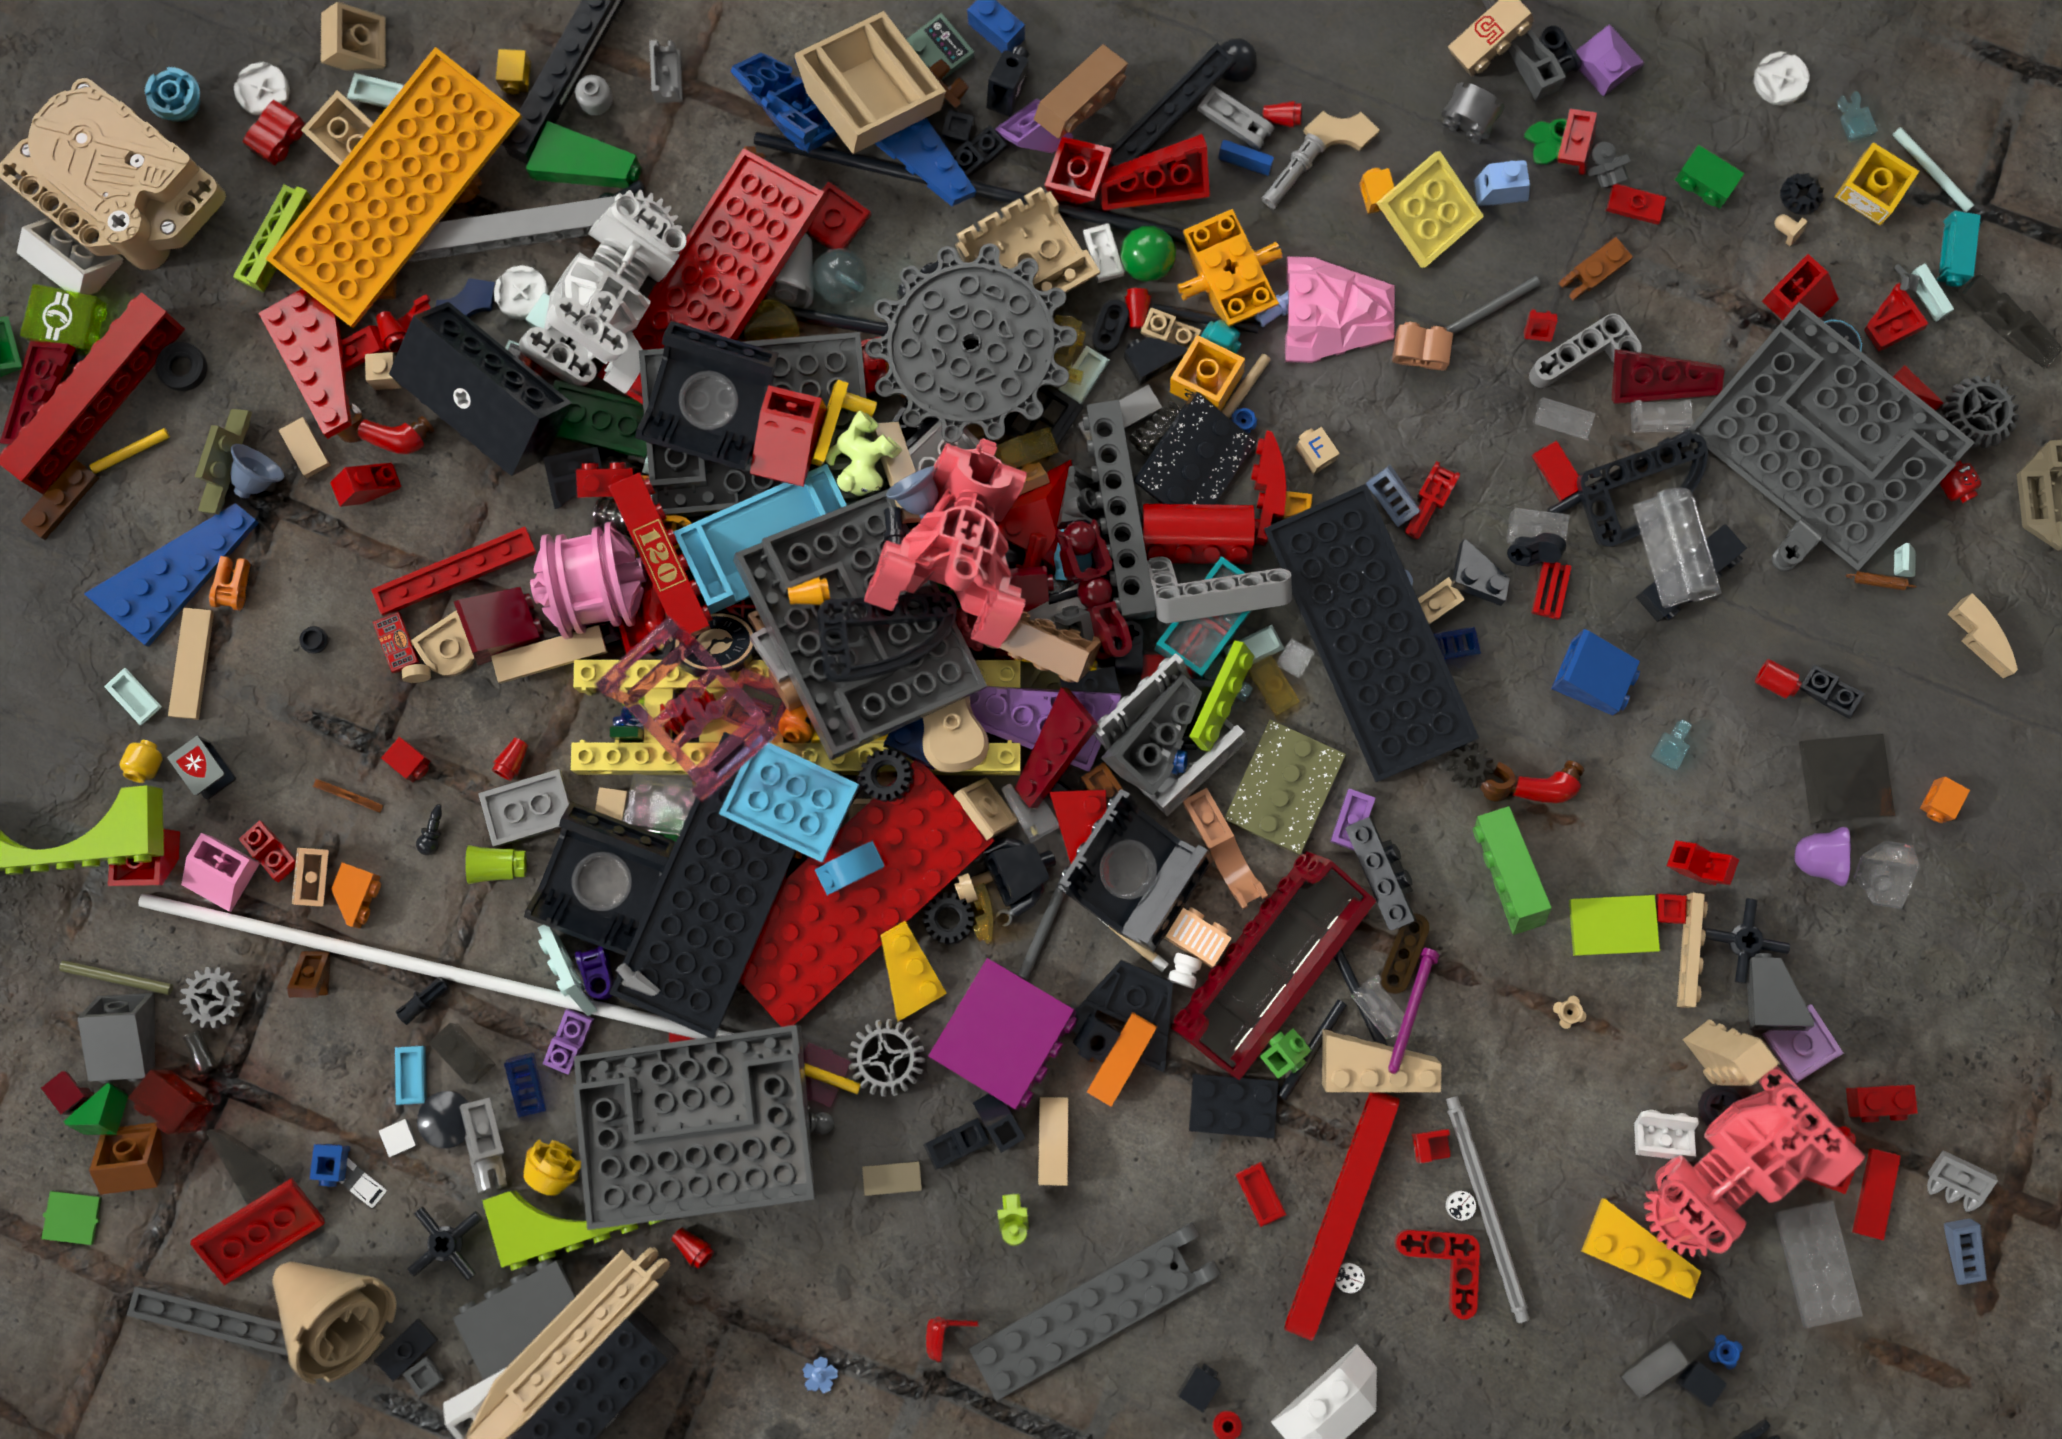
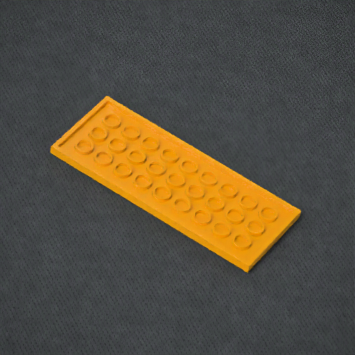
[265,47,522,328]

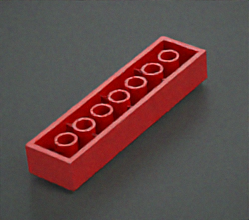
[0,293,185,495]

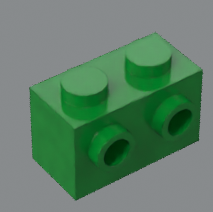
[1675,145,1744,209]

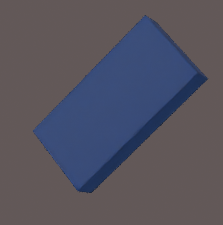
[1218,140,1274,176]

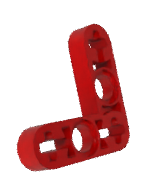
[1394,1229,1480,1320]

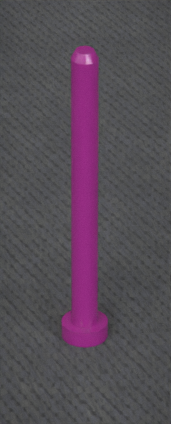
[1388,948,1439,1074]

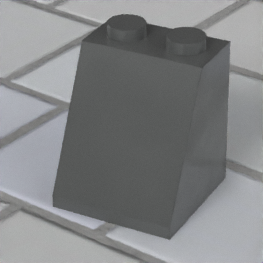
[77,993,155,1083]

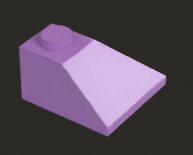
[1576,24,1644,97]
[995,99,1074,153]

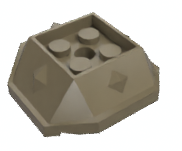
[2017,440,2062,551]

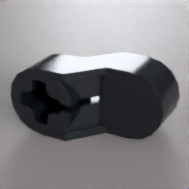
[1507,533,1567,567]

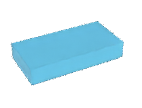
[395,1046,427,1105]

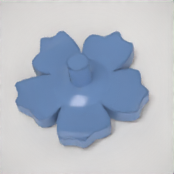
[802,1356,838,1393]

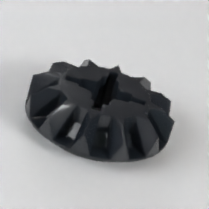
[1780,172,1824,215]
[1697,1085,1742,1127]

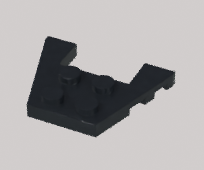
[1072,959,1173,1072]

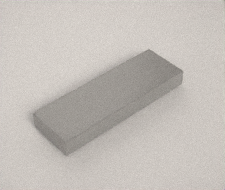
[1078,384,1162,441]

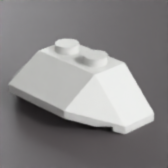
[1270,1344,1377,1439]

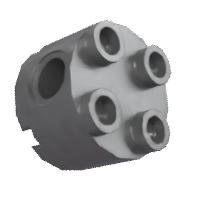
[1441,82,1504,144]

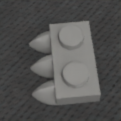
[1927,1150,1998,1212]

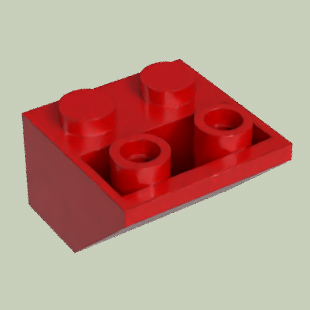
[1762,254,1839,321]

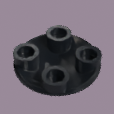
[417,1091,469,1149]

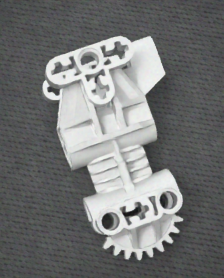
[519,190,687,394]

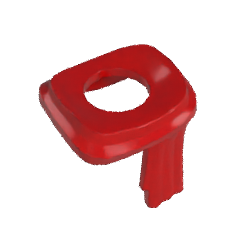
[926,1317,978,1363]

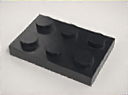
[1188,1074,1278,1139]

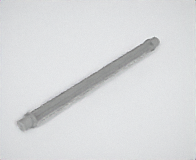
[1446,1096,1530,1323]

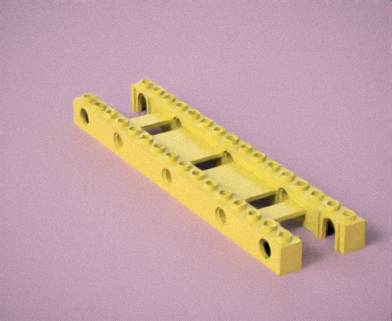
[571,660,1021,775]

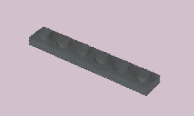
[127,1286,288,1356]

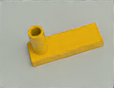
[811,380,877,466]

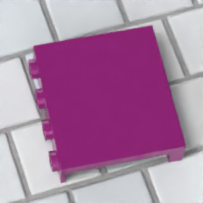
[928,958,1078,1111]

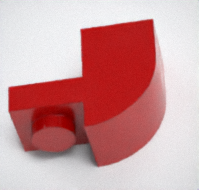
[1666,840,1740,886]

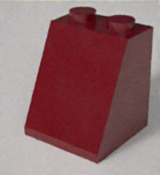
[454,587,544,666]

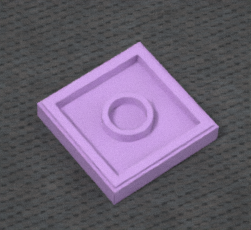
[1762,1004,1843,1083]

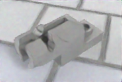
[460,1097,507,1194]

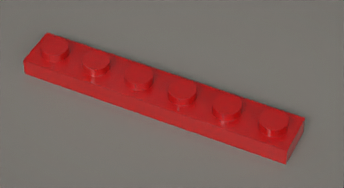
[371,526,537,616]

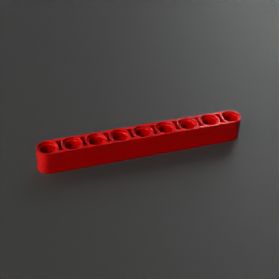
[1284,1092,1400,1341]

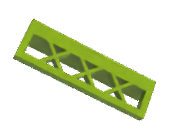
[233,184,313,293]

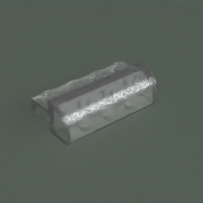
[1633,488,1722,608]

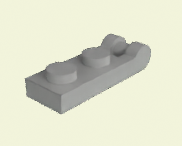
[1198,86,1274,151]

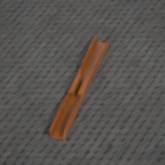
[312,778,384,813]

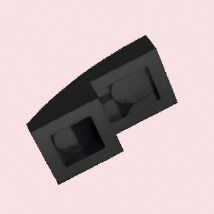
[923,1118,989,1170]

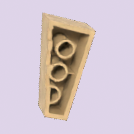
[1683,1020,1779,1085]
[1322,1029,1441,1092]

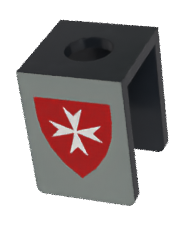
[167,735,236,800]

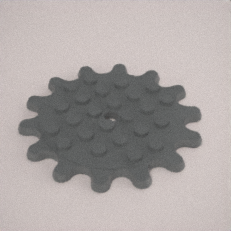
[865,243,1077,443]

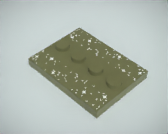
[1224,720,1346,856]

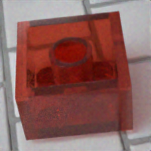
[128,1070,214,1134]

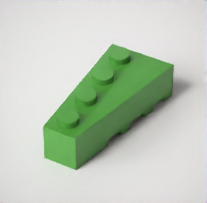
[1473,806,1551,935]

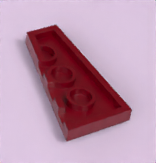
[0,341,76,446]
[1612,349,1724,404]
[1015,687,1099,808]

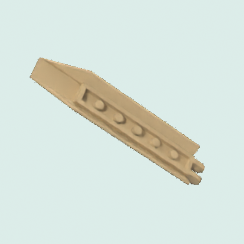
[465,1247,670,1439]

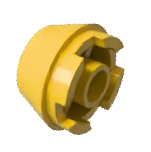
[523,1139,581,1196]

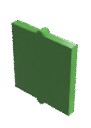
[42,1191,101,1245]

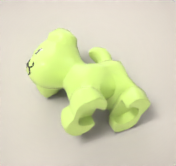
[825,410,902,496]

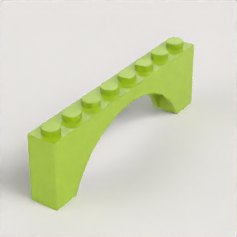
[0,785,164,875]
[482,1190,666,1271]

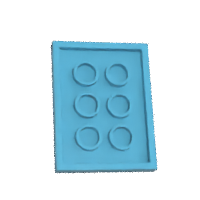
[719,737,860,862]

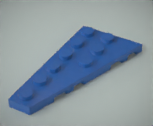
[84,503,259,647]

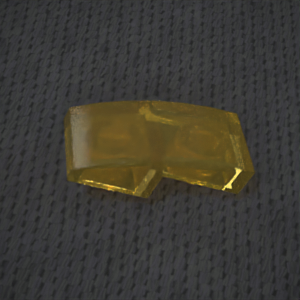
[973,883,994,945]

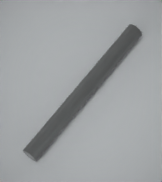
[1445,276,1541,335]
[1018,874,1065,980]

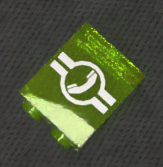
[20,284,107,354]

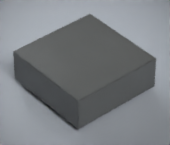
[403,1355,445,1398]

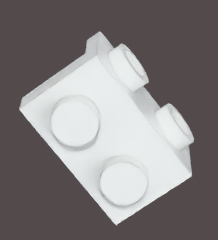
[1634,1110,1699,1161]

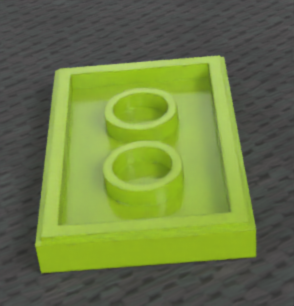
[1569,895,1660,956]

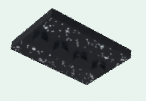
[1133,392,1257,505]

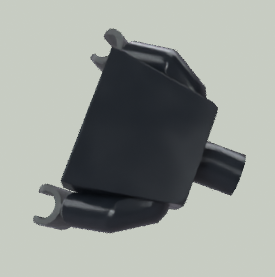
[972,837,1056,926]

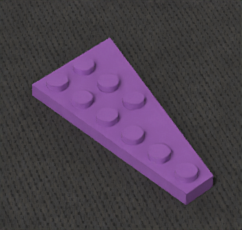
[970,686,1121,771]

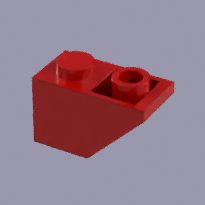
[330,462,402,507]

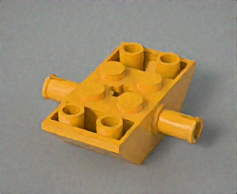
[1177,209,1283,326]

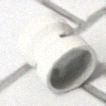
[1168,953,1203,989]

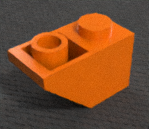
[331,863,381,929]

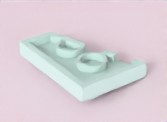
[538,925,597,1016]

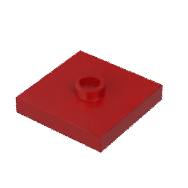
[806,182,871,256]

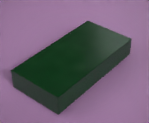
[610,726,644,743]

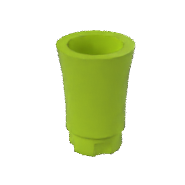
[466,845,527,885]

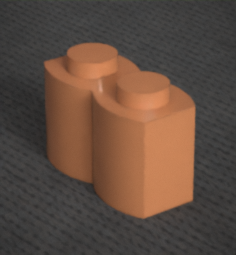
[1392,322,1453,370]

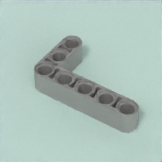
[1147,557,1292,623]

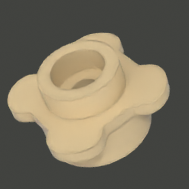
[1553,996,1586,1029]

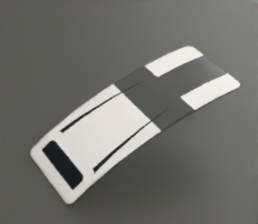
[339,1158,387,1208]

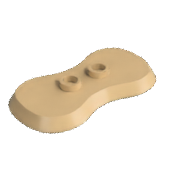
[923,696,989,772]

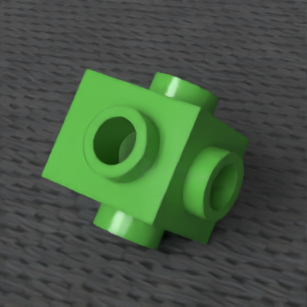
[1260,1029,1312,1078]

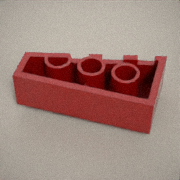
[1099,134,1210,210]

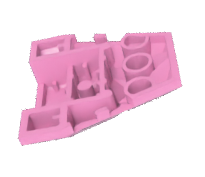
[1285,257,1395,363]

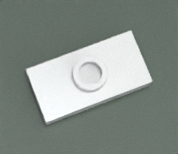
[1083,223,1124,283]

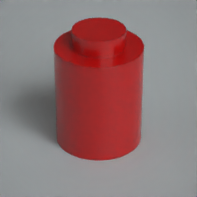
[1755,659,1801,699]

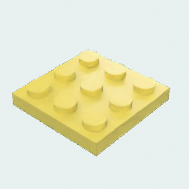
[1377,151,1484,268]

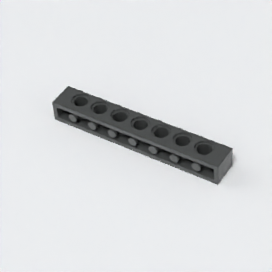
[1082,400,1156,621]

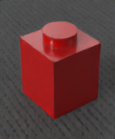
[381,737,431,782]

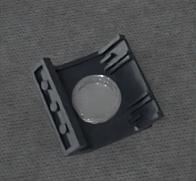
[635,321,779,470]
[1057,789,1213,953]
[524,802,676,956]

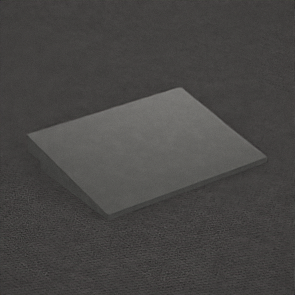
[1689,302,1975,571]
[639,332,875,517]
[733,489,987,761]
[573,1025,816,1230]

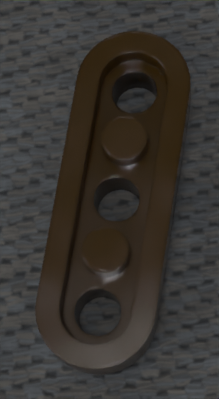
[1379,913,1429,994]

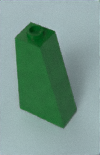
[526,121,641,188]

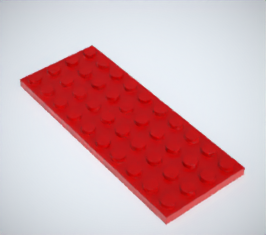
[597,148,828,404]
[740,761,995,1027]

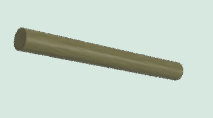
[59,960,173,995]

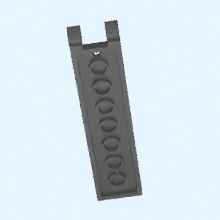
[969,1222,1221,1401]

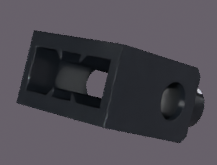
[986,47,1029,117]

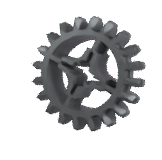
[1941,375,2020,449]

